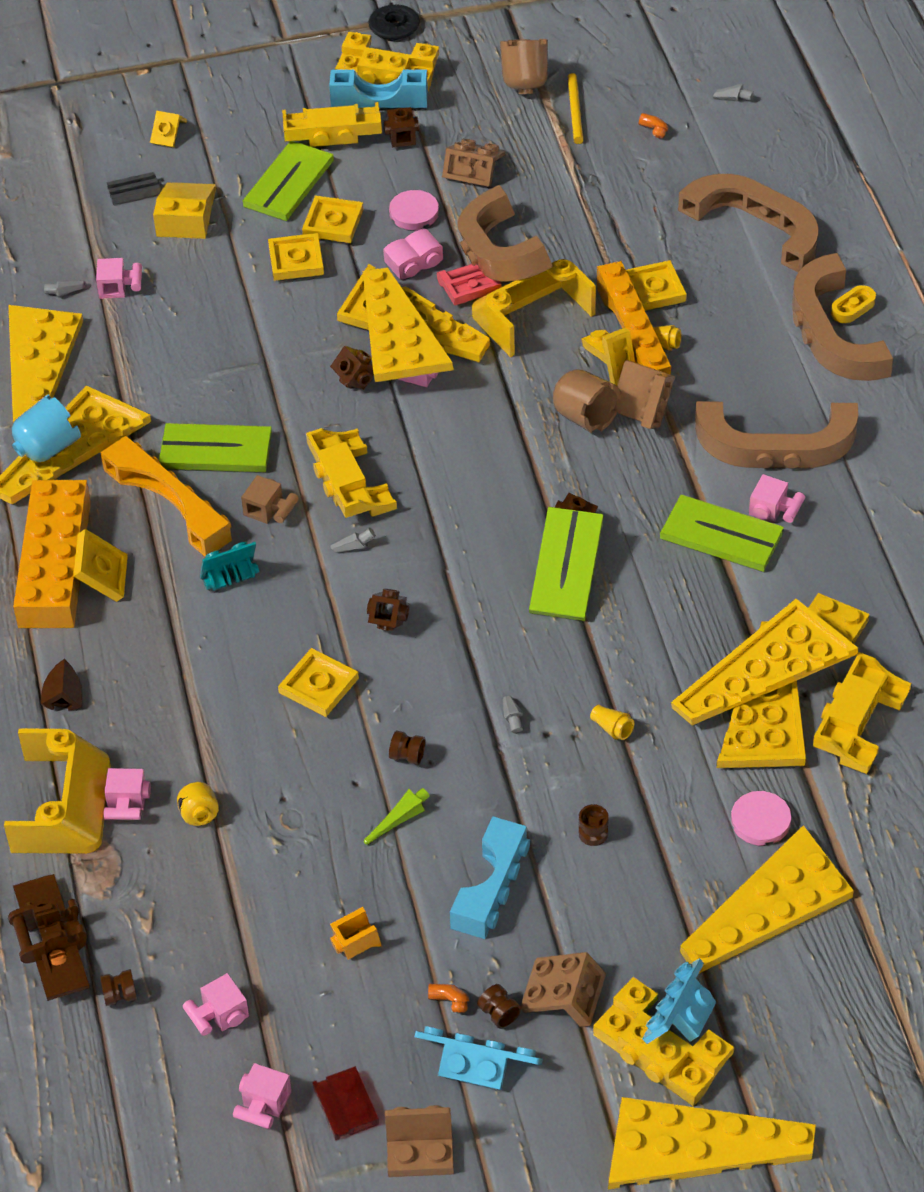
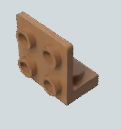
[442,139,506,187]
[614,360,675,429]
[521,952,606,1027]
[385,1105,454,1177]

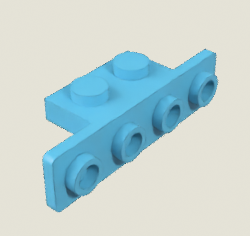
[642,958,717,1044]
[414,1026,543,1090]

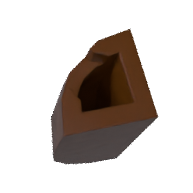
[41,658,82,711]

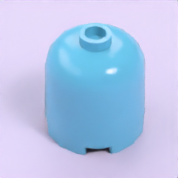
[12,394,81,462]

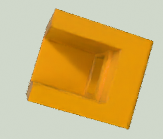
[330,907,382,960]

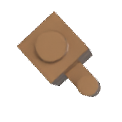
[241,475,299,524]

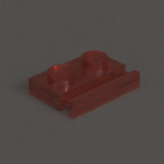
[312,1066,379,1141]

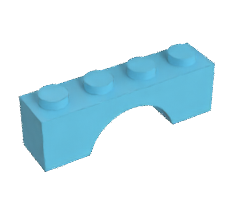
[329,70,428,108]
[450,816,530,939]

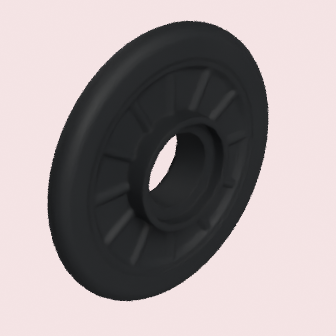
[369,4,420,39]

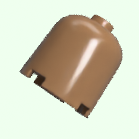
[500,39,548,94]
[553,369,621,433]

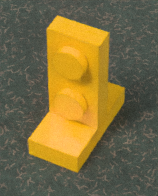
[581,327,636,386]

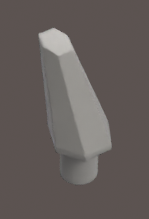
[713,84,753,102]
[44,281,86,297]
[330,528,376,553]
[503,695,523,733]

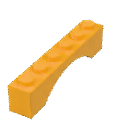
[597,261,671,374]
[101,436,232,557]

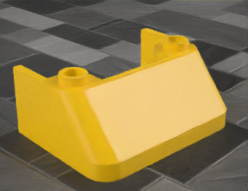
[472,259,596,358]
[4,728,111,854]

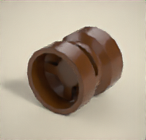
[389,730,426,765]
[579,804,609,846]
[100,969,137,1007]
[477,984,521,1029]

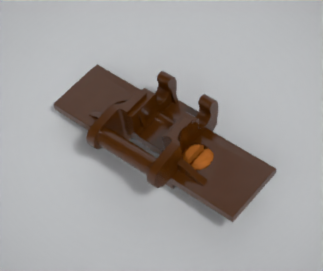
[8,874,90,1001]

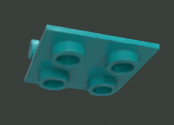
[200,542,260,591]

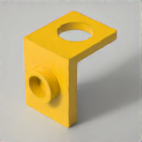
[150,110,187,147]

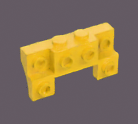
[335,31,440,91]
[282,102,382,147]
[306,428,397,518]
[813,652,912,774]
[593,977,734,1107]

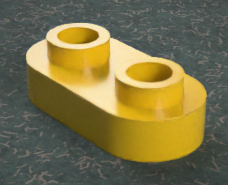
[831,285,876,323]

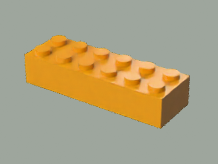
[13,480,91,628]

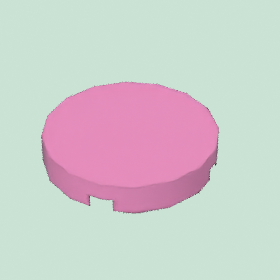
[389,190,439,230]
[731,791,791,846]

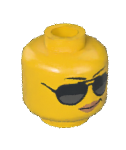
[177,782,219,826]

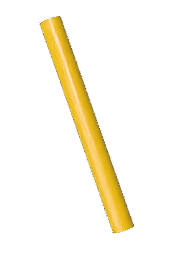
[567,73,583,144]

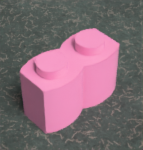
[383,229,443,280]

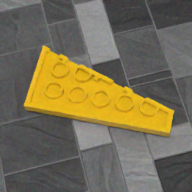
[337,264,490,363]
[362,267,454,382]
[8,305,83,423]
[0,385,152,504]
[671,599,858,725]
[716,621,806,768]
[680,825,854,973]
[608,1097,816,1190]

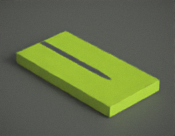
[243,141,334,221]
[159,423,272,472]
[660,494,784,572]
[529,507,604,621]

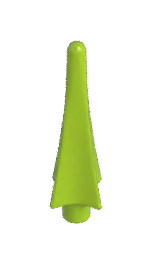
[363,788,430,845]

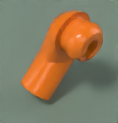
[639,113,668,138]
[428,984,470,1013]

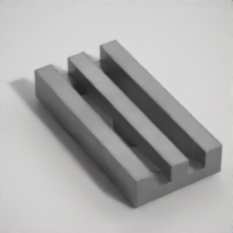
[106,172,161,205]

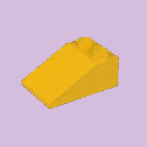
[153,182,216,239]

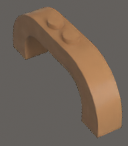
[678,174,818,272]
[457,185,553,281]
[792,253,893,381]
[695,401,858,469]

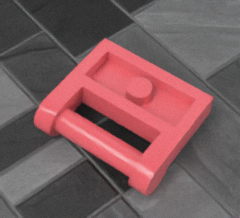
[437,264,501,306]

